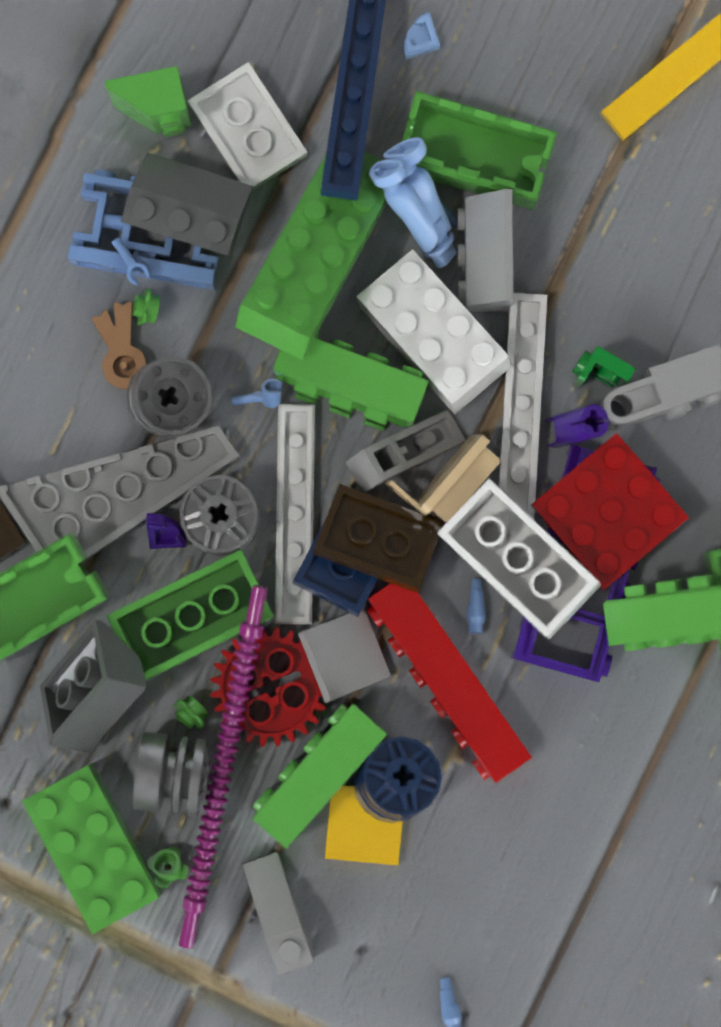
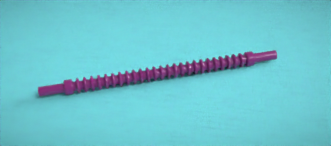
[179,585,268,949]

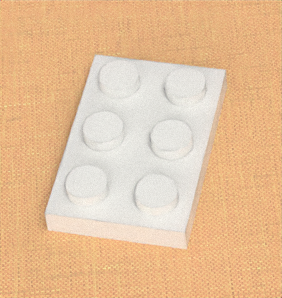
[187,62,308,191]

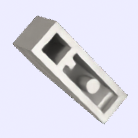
[345,409,466,493]
[242,851,315,976]

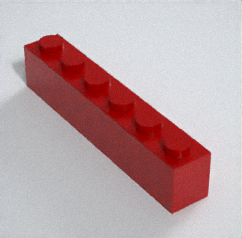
[366,583,532,783]

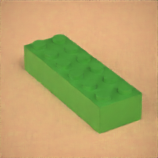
[235,151,388,360]

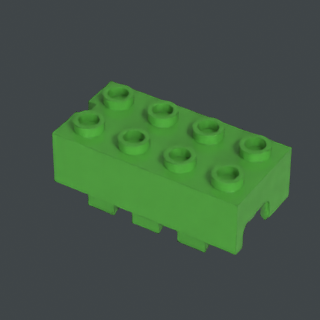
[402,91,557,211]
[273,333,429,431]
[0,532,110,660]
[603,575,721,651]

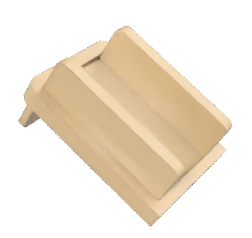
[385,435,500,522]

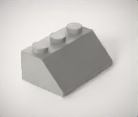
[457,189,513,312]

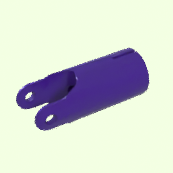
[544,404,609,448]

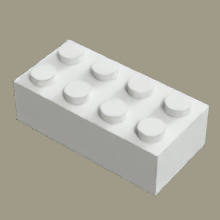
[356,249,511,415]
[437,479,601,639]

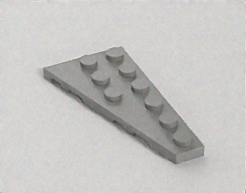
[0,426,240,563]

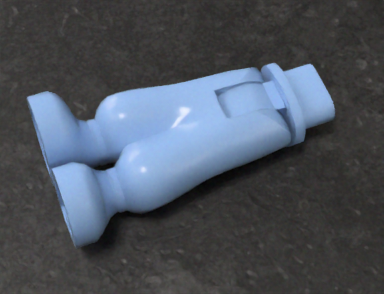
[369,137,457,268]

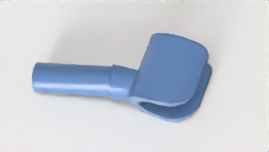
[112,238,151,285]
[232,379,282,408]

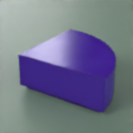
[146,513,187,549]

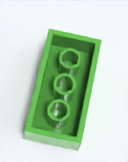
[106,549,275,681]
[252,702,387,849]
[22,763,163,934]

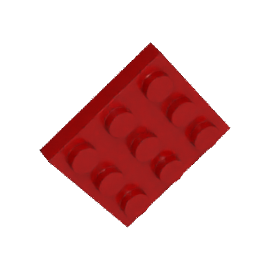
[530,433,689,590]

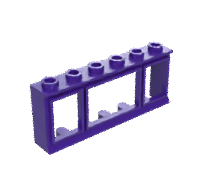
[511,444,660,682]

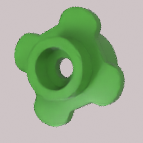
[132,288,160,326]
[173,695,209,731]
[147,846,189,889]

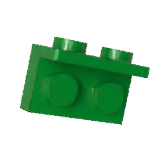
[571,346,636,389]

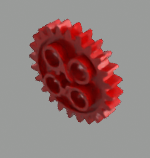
[210,627,326,747]

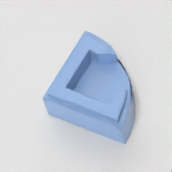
[404,12,440,60]

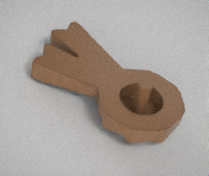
[92,301,147,390]

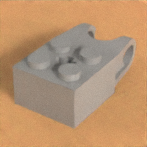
[599,344,721,430]

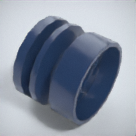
[354,737,442,823]

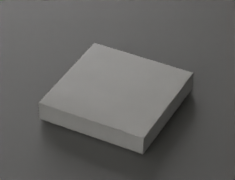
[298,608,391,703]

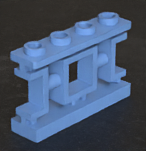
[67,170,219,290]

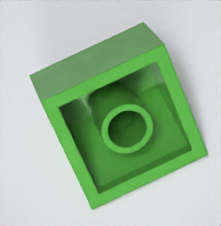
[104,66,192,137]

